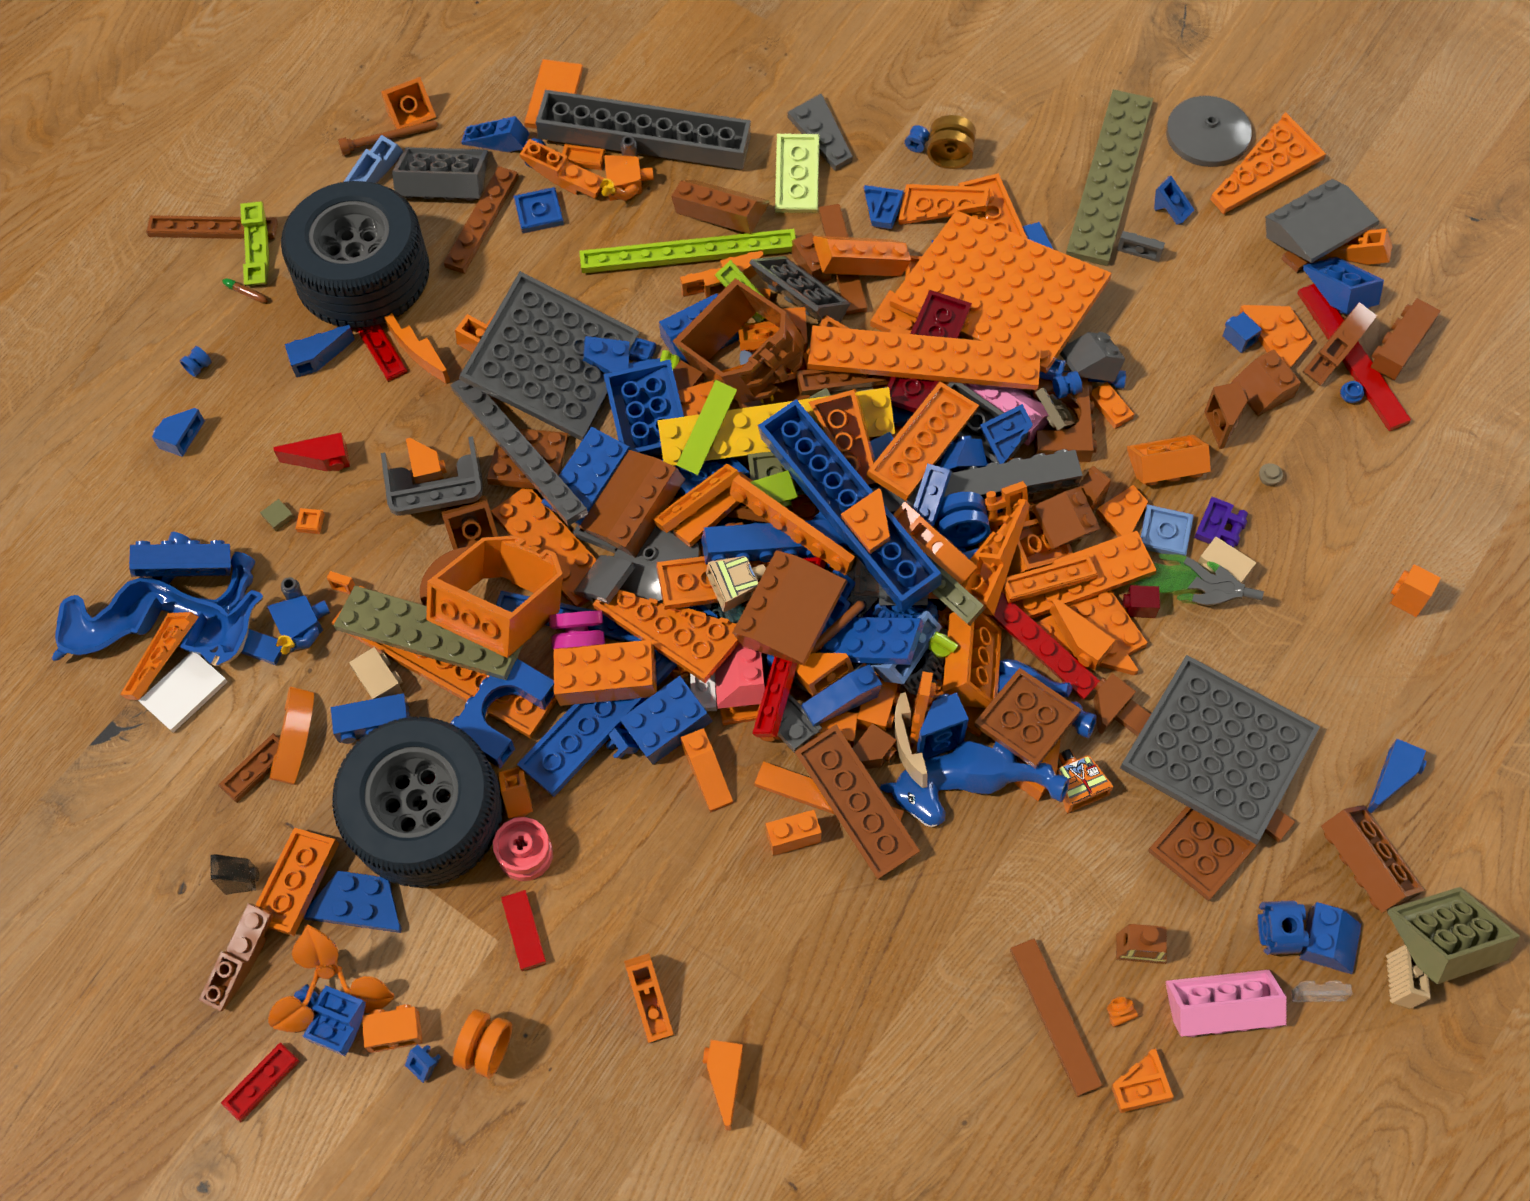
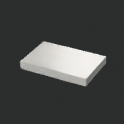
[138,652,228,733]

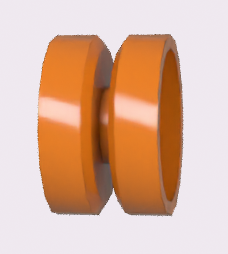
[453,1009,512,1079]

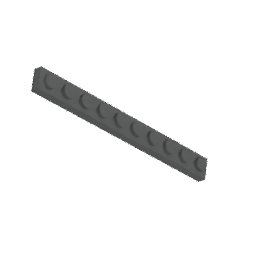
[450,380,588,526]

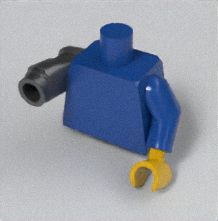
[267,577,331,655]

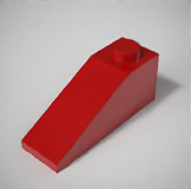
[273,432,350,472]

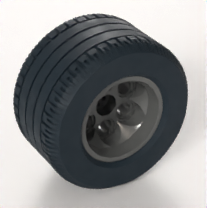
[281,181,430,328]
[332,717,503,887]

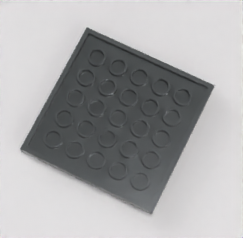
[459,271,639,441]
[1120,655,1320,845]

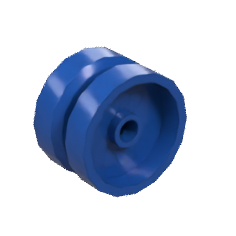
[936,492,991,548]

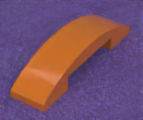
[269,686,314,785]

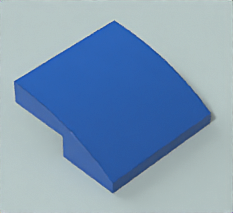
[303,986,366,1056]

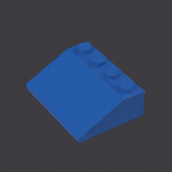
[604,360,684,458]

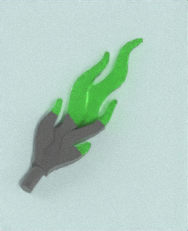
[1133,554,1264,606]

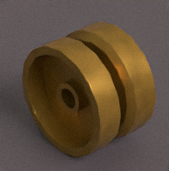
[927,115,976,169]

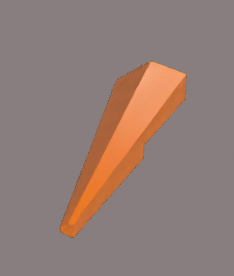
[958,499,1030,615]

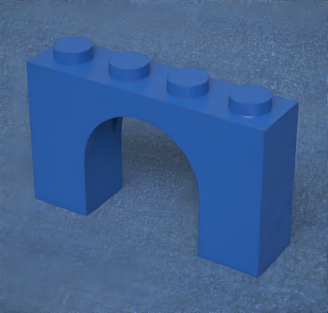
[450,659,555,769]

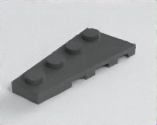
[787,93,853,171]

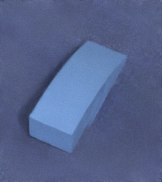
[344,135,403,183]

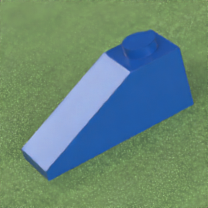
[801,664,882,727]
[1367,739,1427,813]

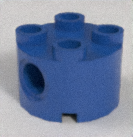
[1258,900,1309,955]

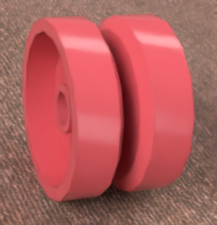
[493,817,553,881]

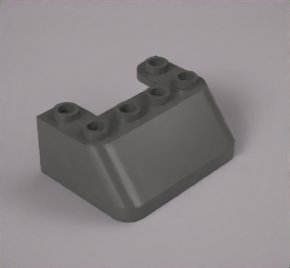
[381,436,483,516]

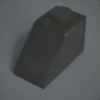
[210,854,259,895]

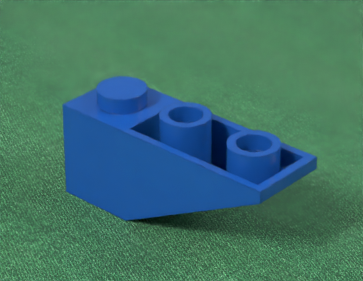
[461,116,530,152]
[285,325,355,378]

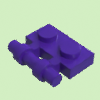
[1194,496,1248,548]

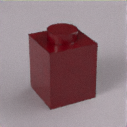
[1123,585,1160,618]

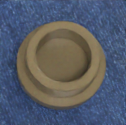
[1259,463,1283,486]

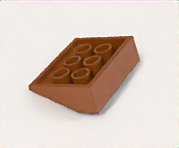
[579,450,685,558]
[732,550,847,665]

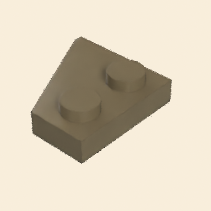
[1035,387,1077,430]

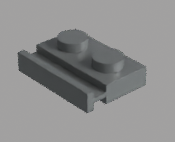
[777,693,822,753]

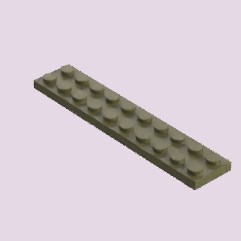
[1066,89,1153,266]

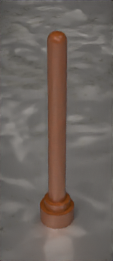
[338,120,438,155]
[811,601,865,654]

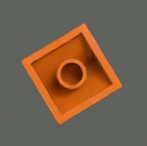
[381,77,436,129]

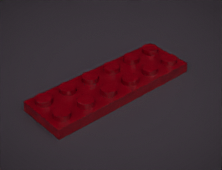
[887,290,972,413]

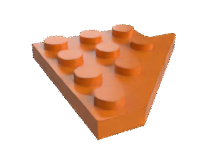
[1036,591,1148,675]

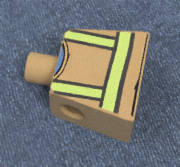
[706,556,766,612]

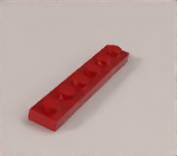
[990,592,1100,700]

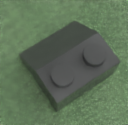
[1060,332,1125,382]

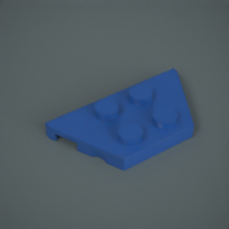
[303,871,402,933]

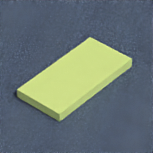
[775,134,819,213]

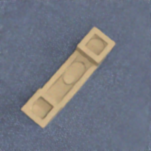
[895,692,927,788]

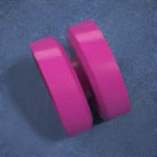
[549,610,605,649]

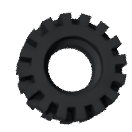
[902,649,944,695]

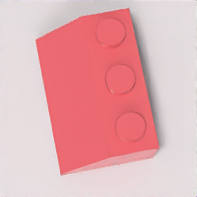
[715,643,765,709]

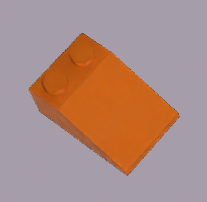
[1007,519,1073,577]

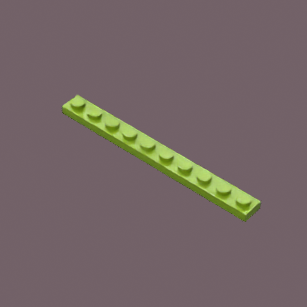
[580,229,796,273]

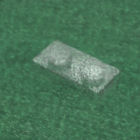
[1291,981,1353,1002]

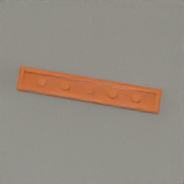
[754,761,904,821]

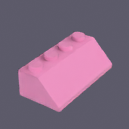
[962,383,1049,446]
[1166,970,1286,1037]

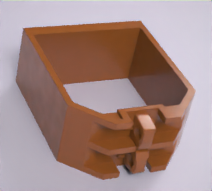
[673,278,805,404]

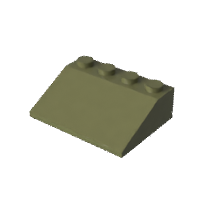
[1388,887,1520,984]

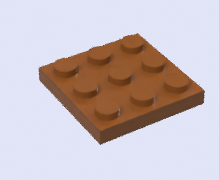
[487,428,569,489]
[974,668,1081,769]
[1148,806,1257,901]

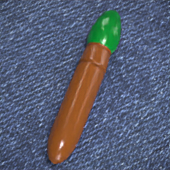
[222,278,267,303]

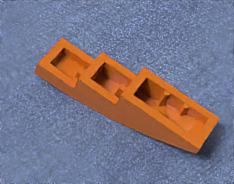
[384,313,450,384]

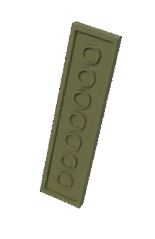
[333,586,524,680]

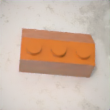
[1127,434,1211,485]

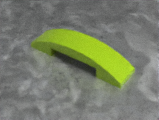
[240,201,269,286]

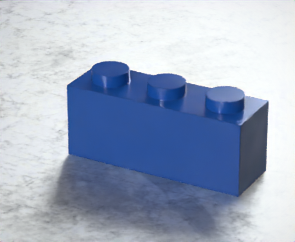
[331,693,410,744]

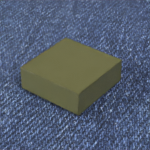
[260,499,294,531]

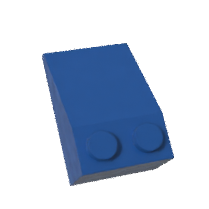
[1303,257,1384,314]

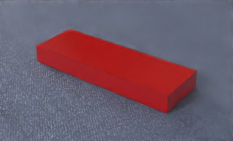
[501,890,547,971]
[221,1042,300,1122]

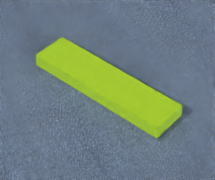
[677,380,737,475]

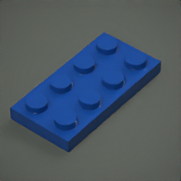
[541,427,631,526]
[820,617,924,665]

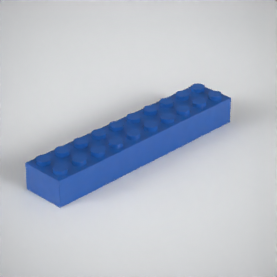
[758,399,942,612]

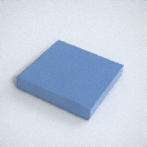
[1140,505,1193,559]

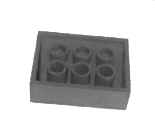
[392,147,489,200]
[1265,179,1379,263]
[750,256,851,325]

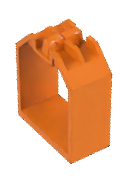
[426,536,563,658]

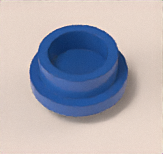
[1340,381,1364,403]

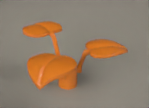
[268,925,394,1032]

